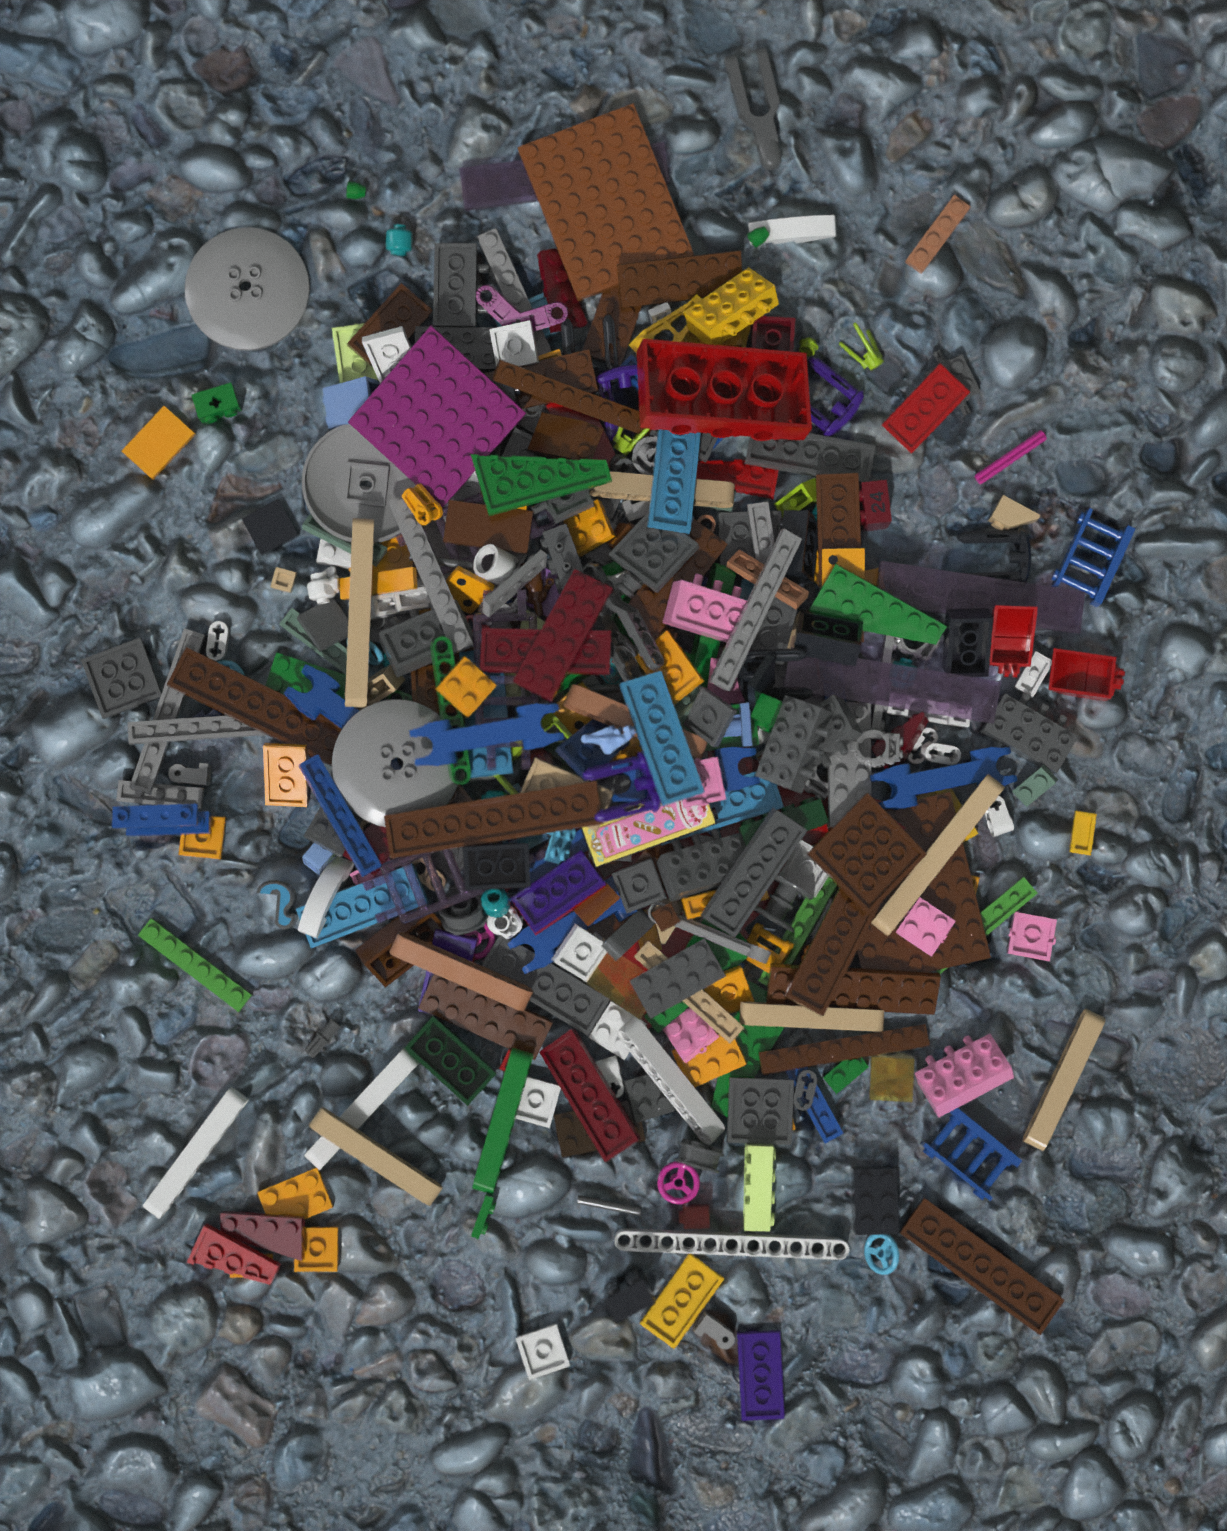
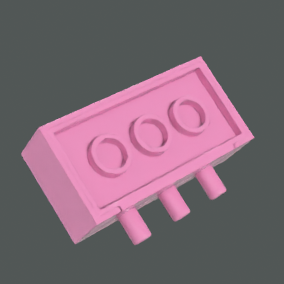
[663,574,747,643]
[915,1033,1014,1118]

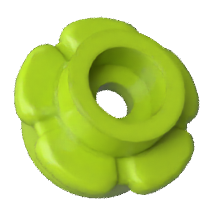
[799,337,819,356]

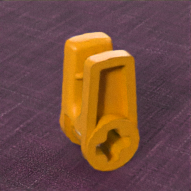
[402,483,443,525]

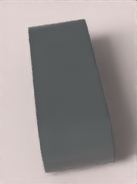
[601,908,656,961]

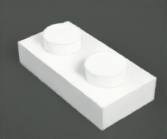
[1013,651,1052,698]

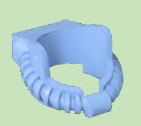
[581,724,636,754]

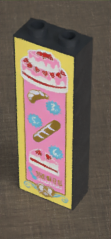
[580,801,719,868]

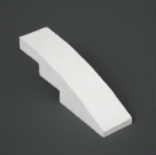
[749,215,837,246]
[348,587,431,620]

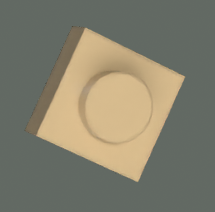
[270,567,297,594]

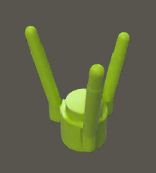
[839,322,884,371]
[613,427,650,456]

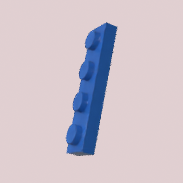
[785,1067,844,1144]

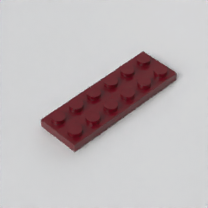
[513,569,613,702]
[480,628,612,675]
[539,1028,641,1162]

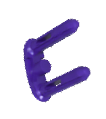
[808,357,864,436]
[596,365,652,442]
[583,752,661,822]

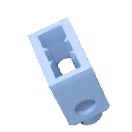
[302,843,335,876]

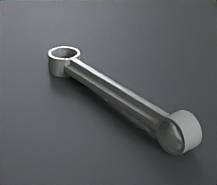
[648,902,771,964]

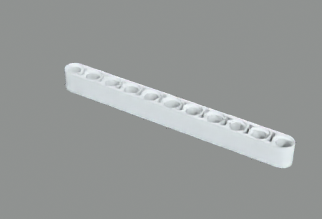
[614,1228,849,1260]

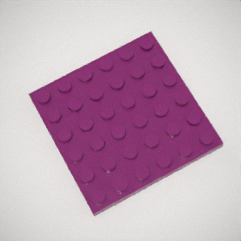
[348,326,527,508]

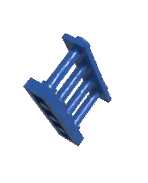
[1051,508,1135,607]
[112,804,212,836]
[920,1108,1022,1201]

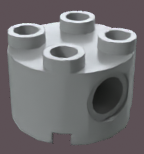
[632,436,657,475]

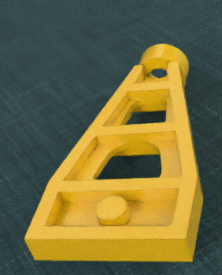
[629,294,702,354]

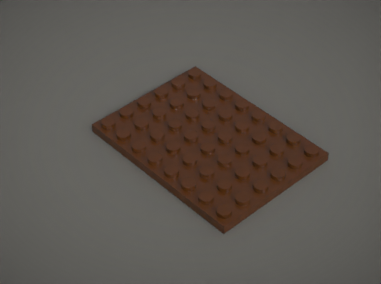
[827,792,991,972]

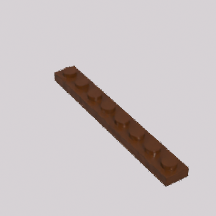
[492,359,651,437]
[758,1024,930,1075]

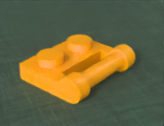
[745,923,794,973]

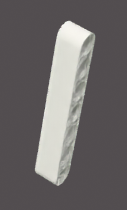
[617,1017,725,1145]
[304,1047,420,1170]
[142,1087,249,1219]

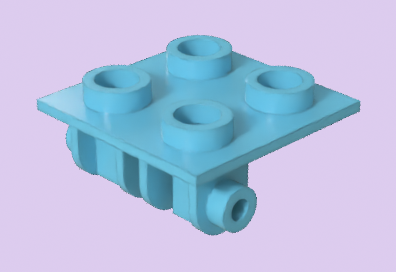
[544,829,576,864]

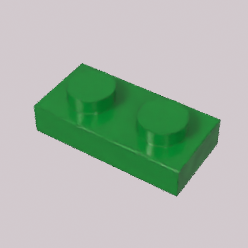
[822,1058,869,1094]
[471,1193,497,1239]

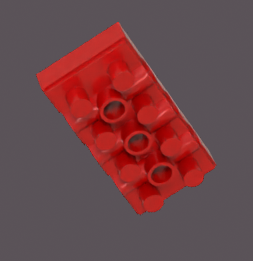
[637,339,812,441]

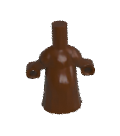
[520,562,554,617]

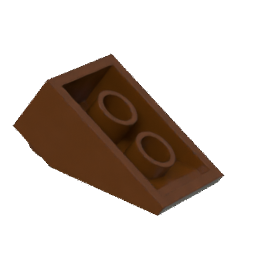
[527,412,604,460]

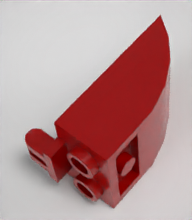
[990,605,1038,677]
[1048,648,1125,701]

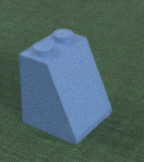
[323,376,380,430]

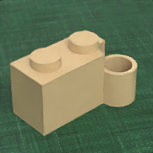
[358,665,405,711]

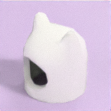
[473,544,519,585]

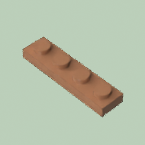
[905,195,971,274]
[726,549,809,609]

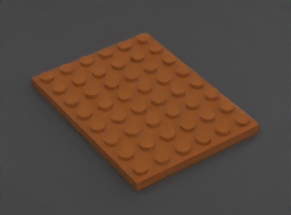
[517,103,694,301]

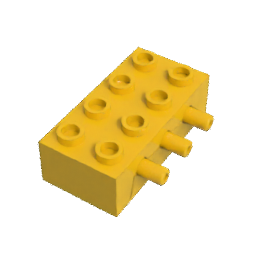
[684,267,779,345]

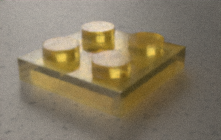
[869,1056,914,1102]

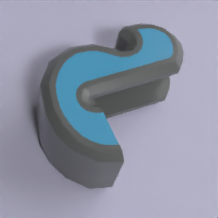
[256,880,298,929]

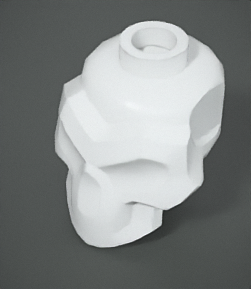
[307,566,340,604]
[487,905,522,939]

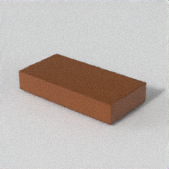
[573,882,620,926]

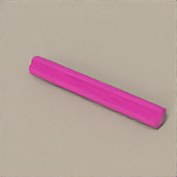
[974,430,1047,484]

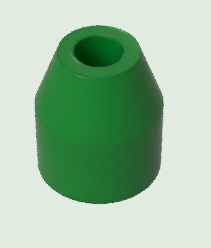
[346,181,366,199]
[747,226,770,248]

